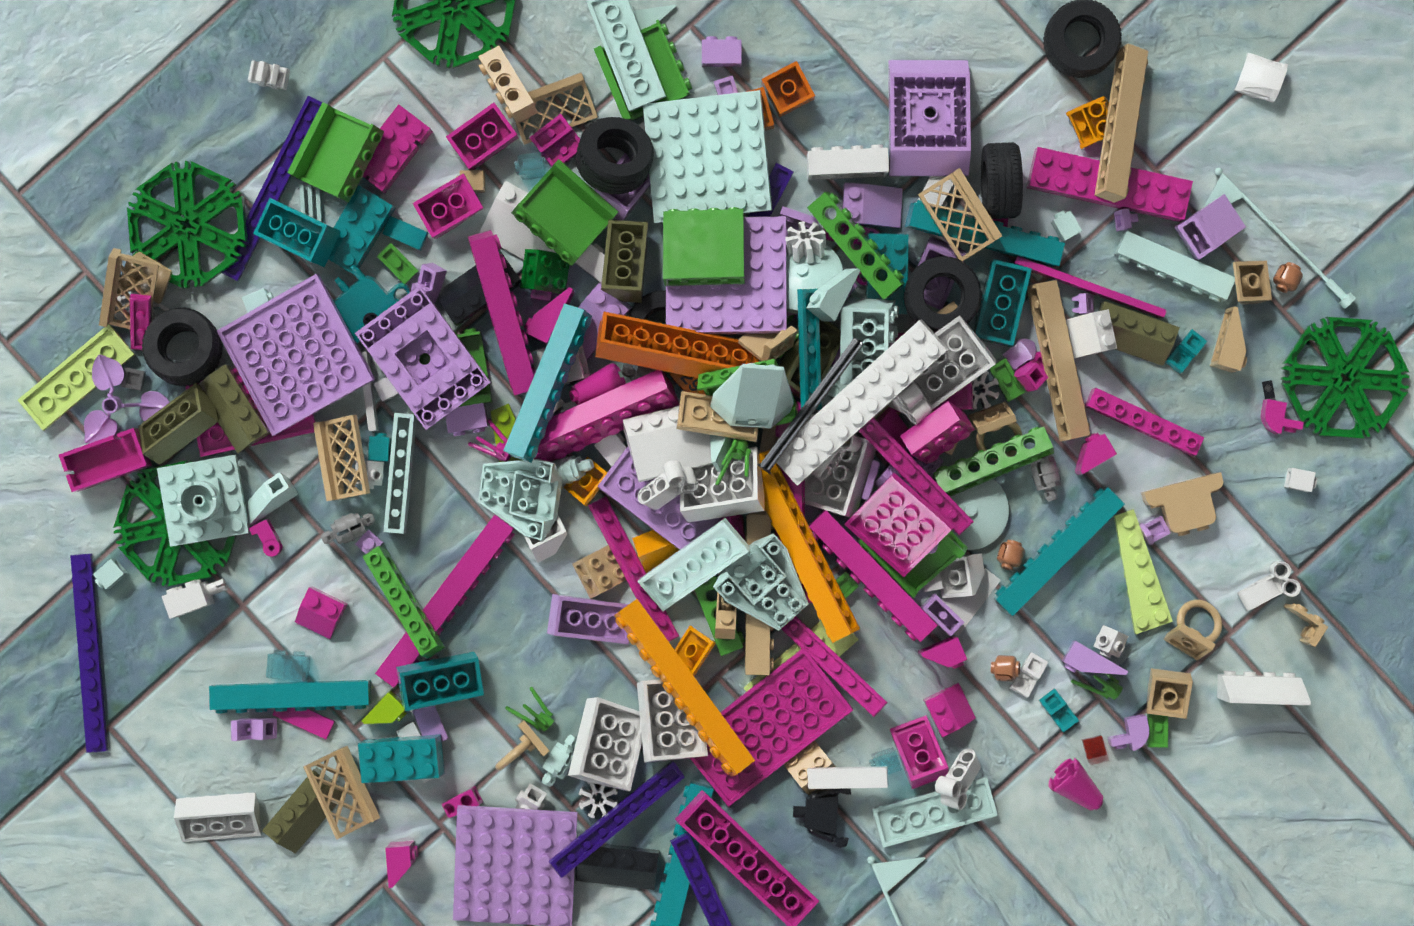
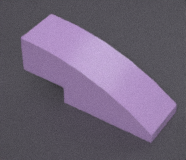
[410,263,447,304]

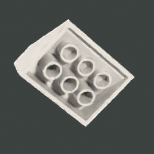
[479,181,556,260]
[911,315,996,409]
[623,406,712,482]
[805,437,876,518]
[680,447,765,522]
[1217,671,1311,705]
[637,677,708,763]
[568,697,642,791]

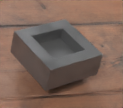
[121,367,146,391]

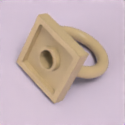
[969,401,1022,462]
[1164,600,1222,661]
[495,720,549,771]

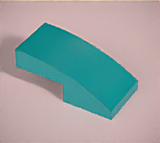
[382,216,429,251]
[1165,329,1207,374]
[1039,688,1079,733]

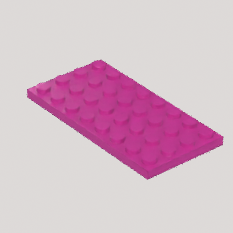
[690,647,853,807]

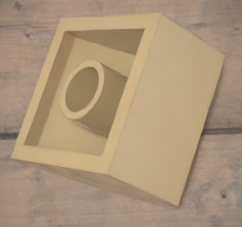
[1233,261,1272,305]
[1146,668,1193,719]

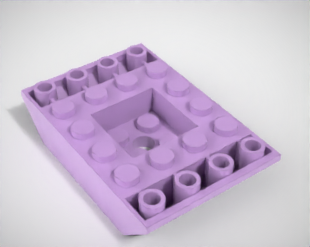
[888,60,971,176]
[355,286,491,430]

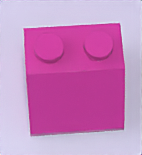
[1075,432,1117,475]
[295,586,348,639]
[918,635,967,669]
[923,682,976,737]
[385,840,419,888]

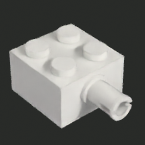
[161,578,228,619]

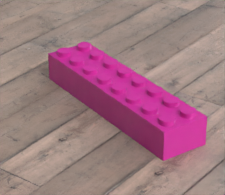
[1026,147,1193,222]
[468,230,536,395]
[534,370,679,462]
[809,510,938,642]
[675,790,819,926]

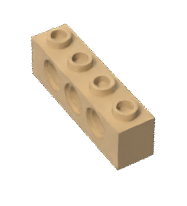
[478,46,538,124]

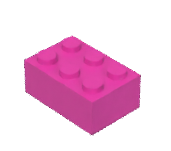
[446,102,519,170]
[900,401,975,464]

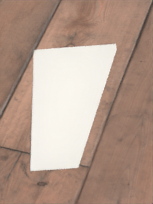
[942,568,1001,636]

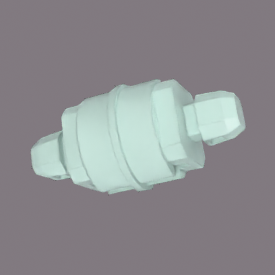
[553,456,594,485]
[542,734,577,787]

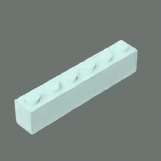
[1114,231,1235,303]
[384,413,417,534]

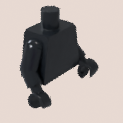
[793,788,851,848]

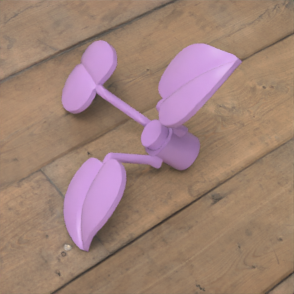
[84,354,170,444]

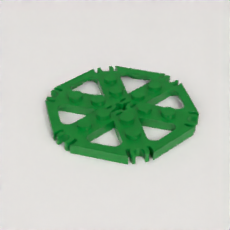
[392,0,516,68]
[127,161,248,289]
[1281,317,1410,439]
[113,460,237,587]

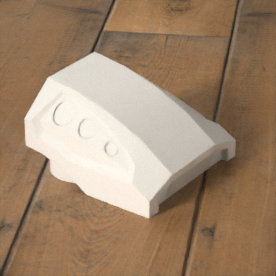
[1234,53,1288,103]

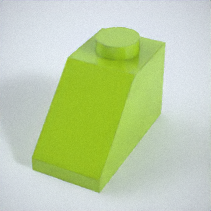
[361,691,407,724]

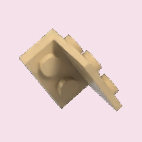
[118,252,172,304]
[738,326,797,361]
[572,545,626,599]
[1284,603,1328,647]
[783,740,836,795]

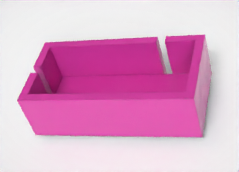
[363,104,433,194]
[59,428,152,492]

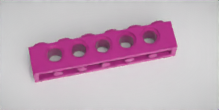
[1085,388,1204,456]

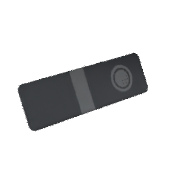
[1262,380,1276,400]

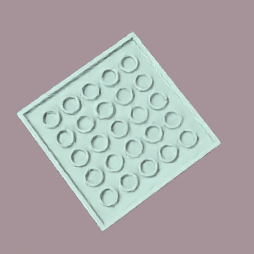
[643,90,772,223]

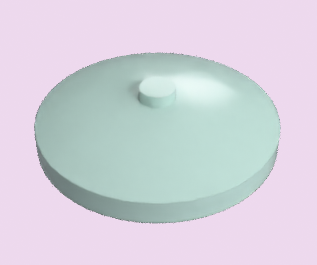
[786,245,843,314]
[951,471,1009,550]

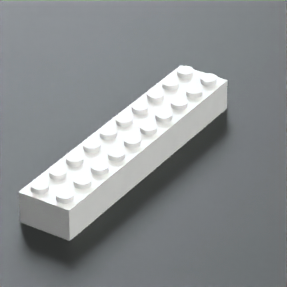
[776,319,949,485]

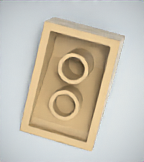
[1210,306,1247,373]

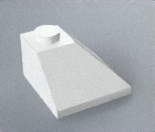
[524,514,567,563]
[941,553,985,598]

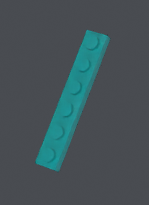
[797,289,822,410]

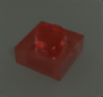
[1082,735,1107,760]

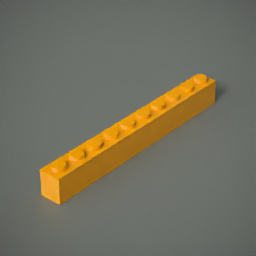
[759,450,860,643]
[614,599,755,777]

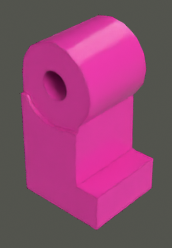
[249,519,283,557]
[441,786,483,818]

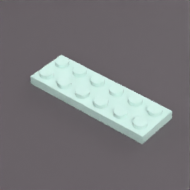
[586,0,667,112]
[638,518,751,611]
[872,777,998,848]

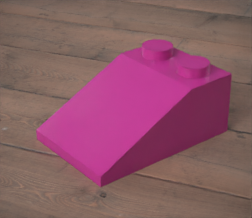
[412,173,484,239]
[524,287,575,344]
[890,715,949,789]

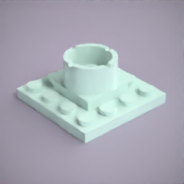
[157,455,250,547]

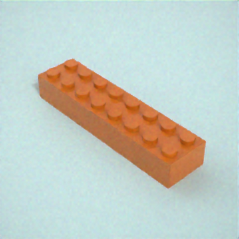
[595,311,759,378]

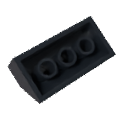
[437,249,521,326]
[576,844,659,890]

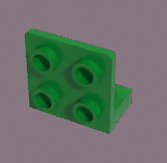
[520,249,570,294]

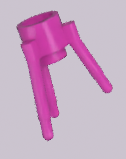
[468,420,511,462]

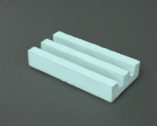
[299,185,322,222]

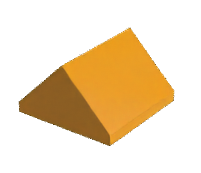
[563,457,608,506]
[632,530,679,574]
[674,626,716,676]

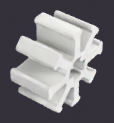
[248,61,290,90]
[785,221,827,264]
[972,371,999,410]
[579,782,618,818]

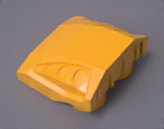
[1066,96,1109,149]

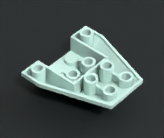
[710,363,794,429]
[478,459,562,541]
[713,533,808,631]

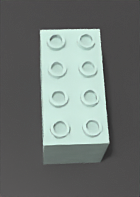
[840,298,899,385]

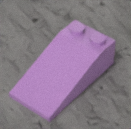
[578,282,632,360]
[547,594,629,644]

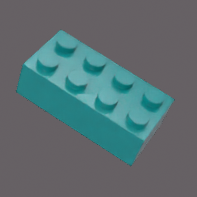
[328,185,396,275]
[253,198,341,268]
[866,233,909,314]
[974,259,1032,347]
[396,652,484,711]
[358,734,445,783]

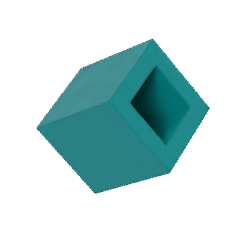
[368,433,392,461]

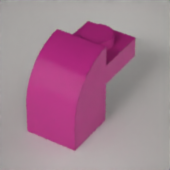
[1014,352,1048,392]
[1261,399,1304,434]

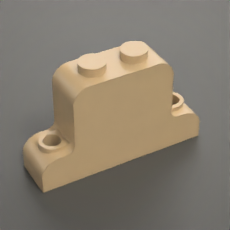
[1141,472,1223,536]

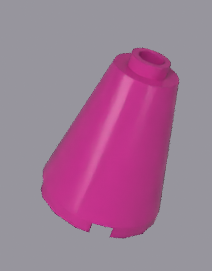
[569,363,626,405]
[1048,758,1103,811]

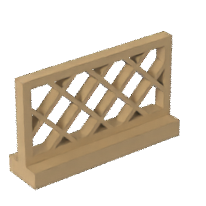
[513,73,598,145]
[918,168,1002,261]
[99,248,159,329]
[313,415,370,501]
[303,746,380,840]

